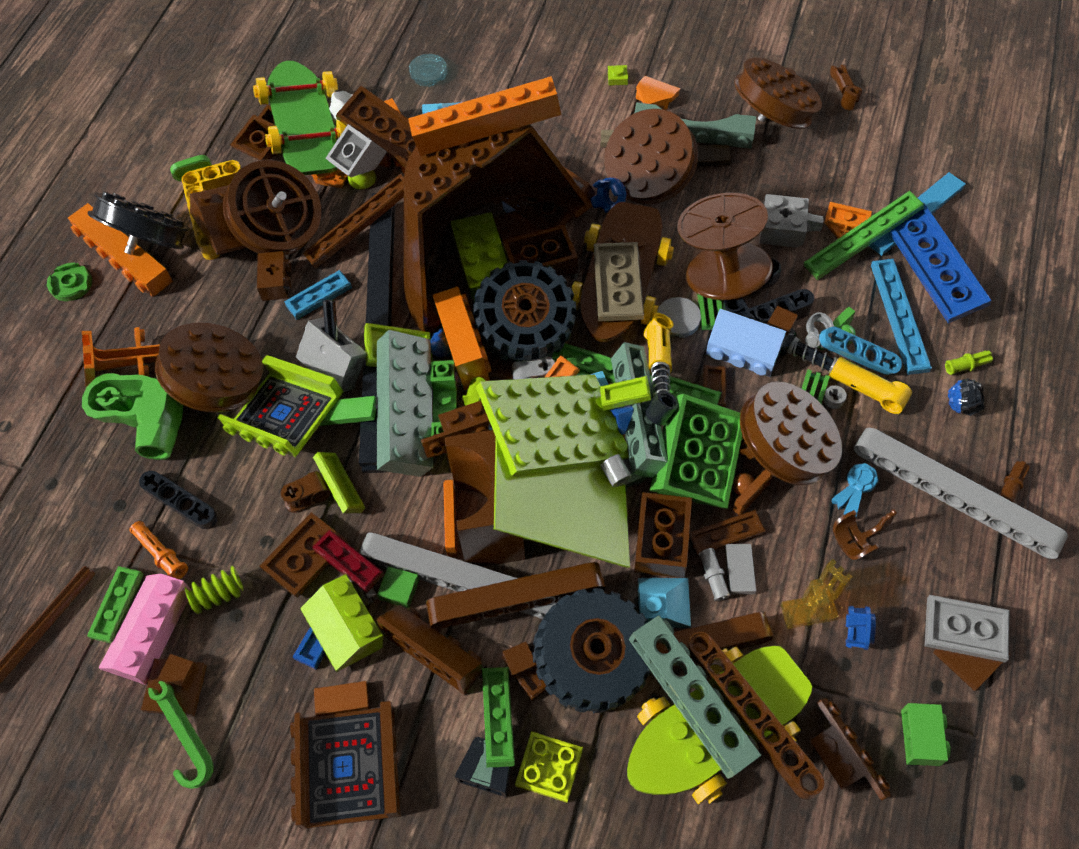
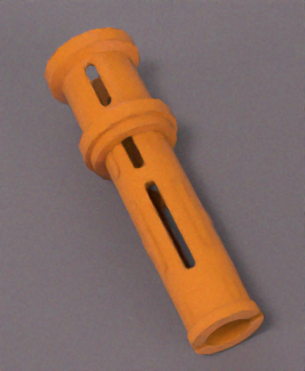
[129,521,188,580]

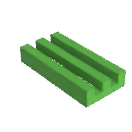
[697,294,722,330]
[801,370,830,403]

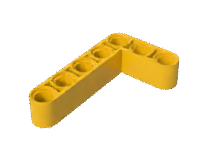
[182,160,242,260]

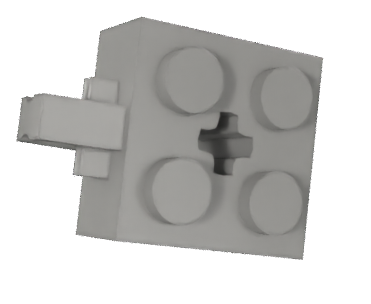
[759,194,823,248]

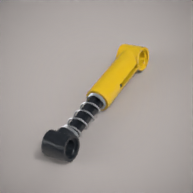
[643,313,679,426]
[779,328,912,414]

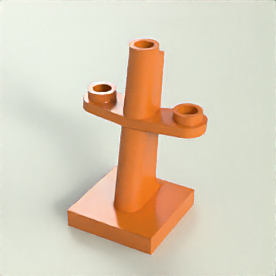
[82,327,160,387]

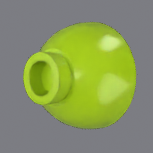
[348,170,376,189]

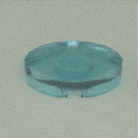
[409,54,447,86]

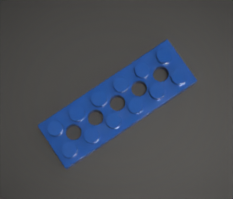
[888,202,991,324]

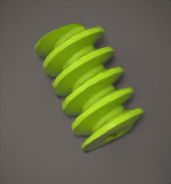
[185,566,244,614]

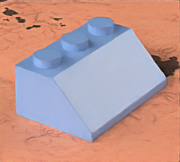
[706,309,786,377]

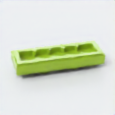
[313,452,365,514]

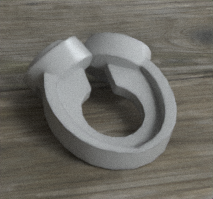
[805,312,835,349]

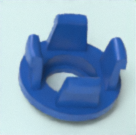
[590,177,626,213]
[845,606,876,650]

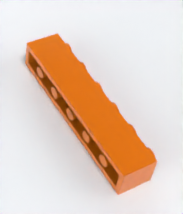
[408,76,562,156]
[68,203,173,297]

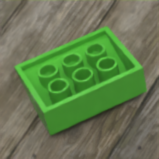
[650,394,742,509]

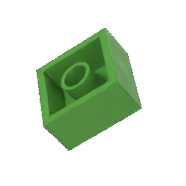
[377,566,419,608]

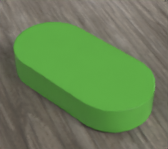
[170,155,212,181]

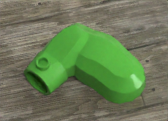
[82,373,184,460]

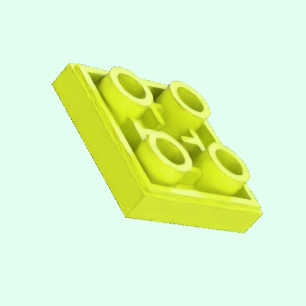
[515,731,583,803]

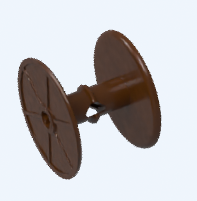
[677,192,773,300]

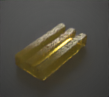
[817,559,853,600]

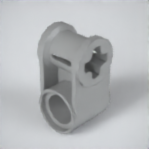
[512,356,555,379]

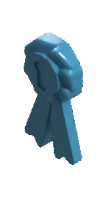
[832,463,878,516]

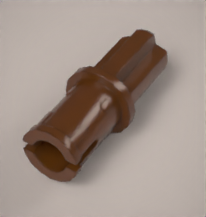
[999,461,1030,502]

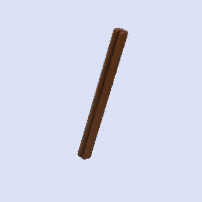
[0,566,95,684]

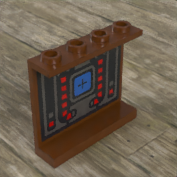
[290,701,401,830]

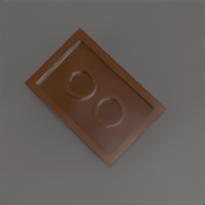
[259,512,348,598]

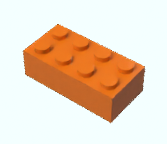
[433,287,492,390]

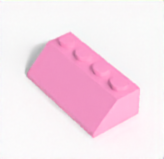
[99,574,191,685]

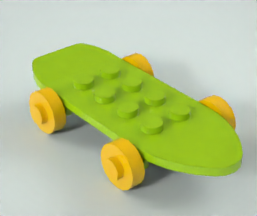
[627,646,812,805]

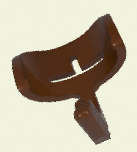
[833,509,897,560]

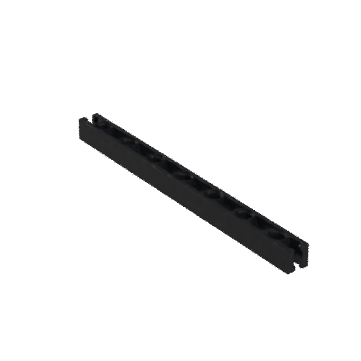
[359,193,395,473]

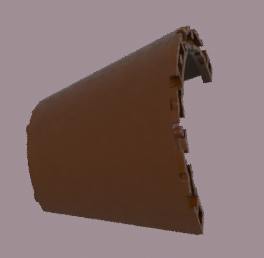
[404,124,592,332]

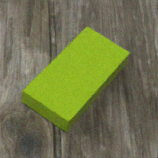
[600,376,651,411]

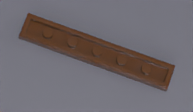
[303,174,404,269]

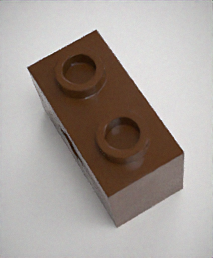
[257,251,292,301]

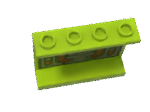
[218,355,344,457]

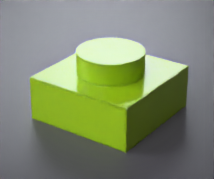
[608,65,628,85]

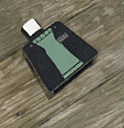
[455,737,511,798]

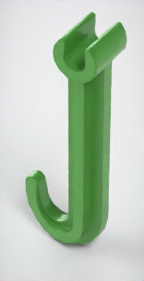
[148,681,214,789]

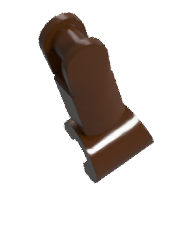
[830,64,863,110]

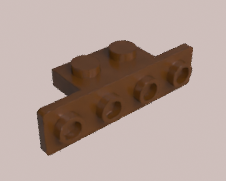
[421,401,493,458]
[810,699,891,801]

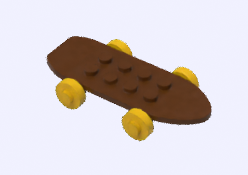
[571,202,674,342]

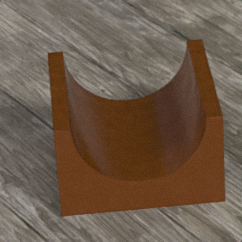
[444,430,525,567]

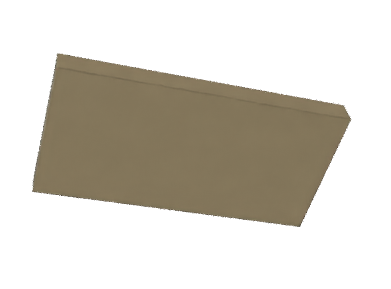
[594,242,644,321]

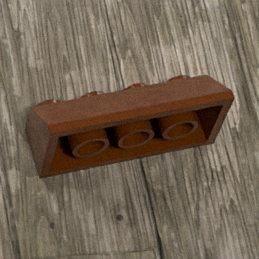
[376,605,483,696]

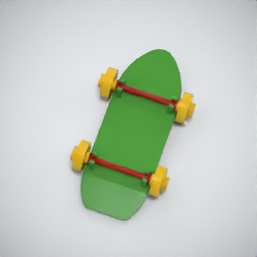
[253,61,347,175]

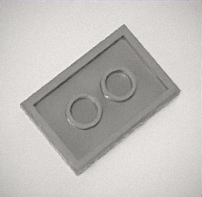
[925,595,1009,662]

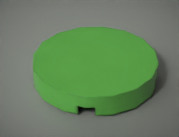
[47,263,92,301]

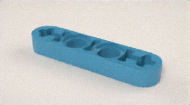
[819,326,902,375]

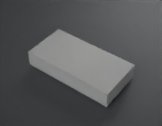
[725,544,756,595]

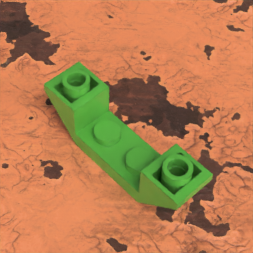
[431,360,457,436]

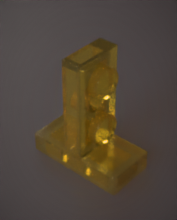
[780,578,839,629]

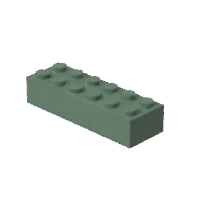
[377,330,433,477]

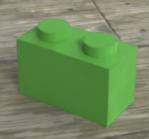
[901,703,950,766]

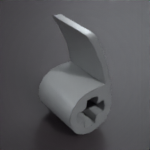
[600,455,643,487]

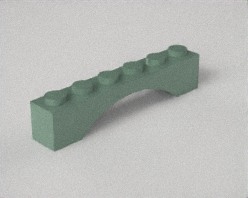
[634,103,756,149]

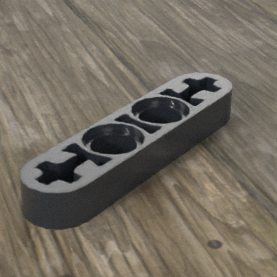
[139,471,218,529]

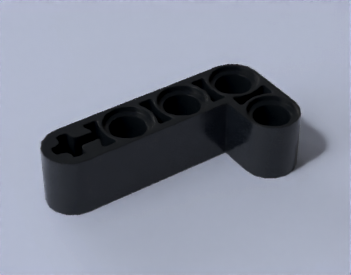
[723,289,814,324]

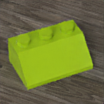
[301,574,383,673]

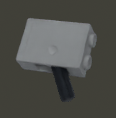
[296,300,367,392]

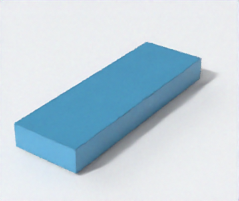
[284,270,352,320]

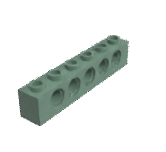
[611,342,668,478]
[629,615,761,779]

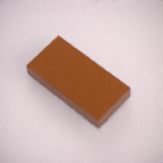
[314,681,369,716]

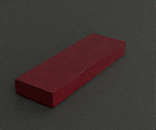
[312,530,384,594]

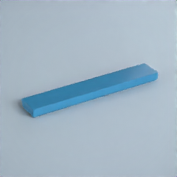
[869,172,965,256]
[871,259,932,375]

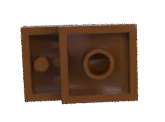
[230,104,282,161]

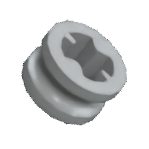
[823,386,847,409]

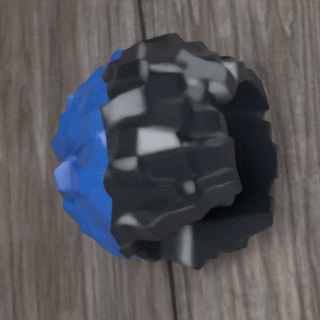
[948,378,985,416]

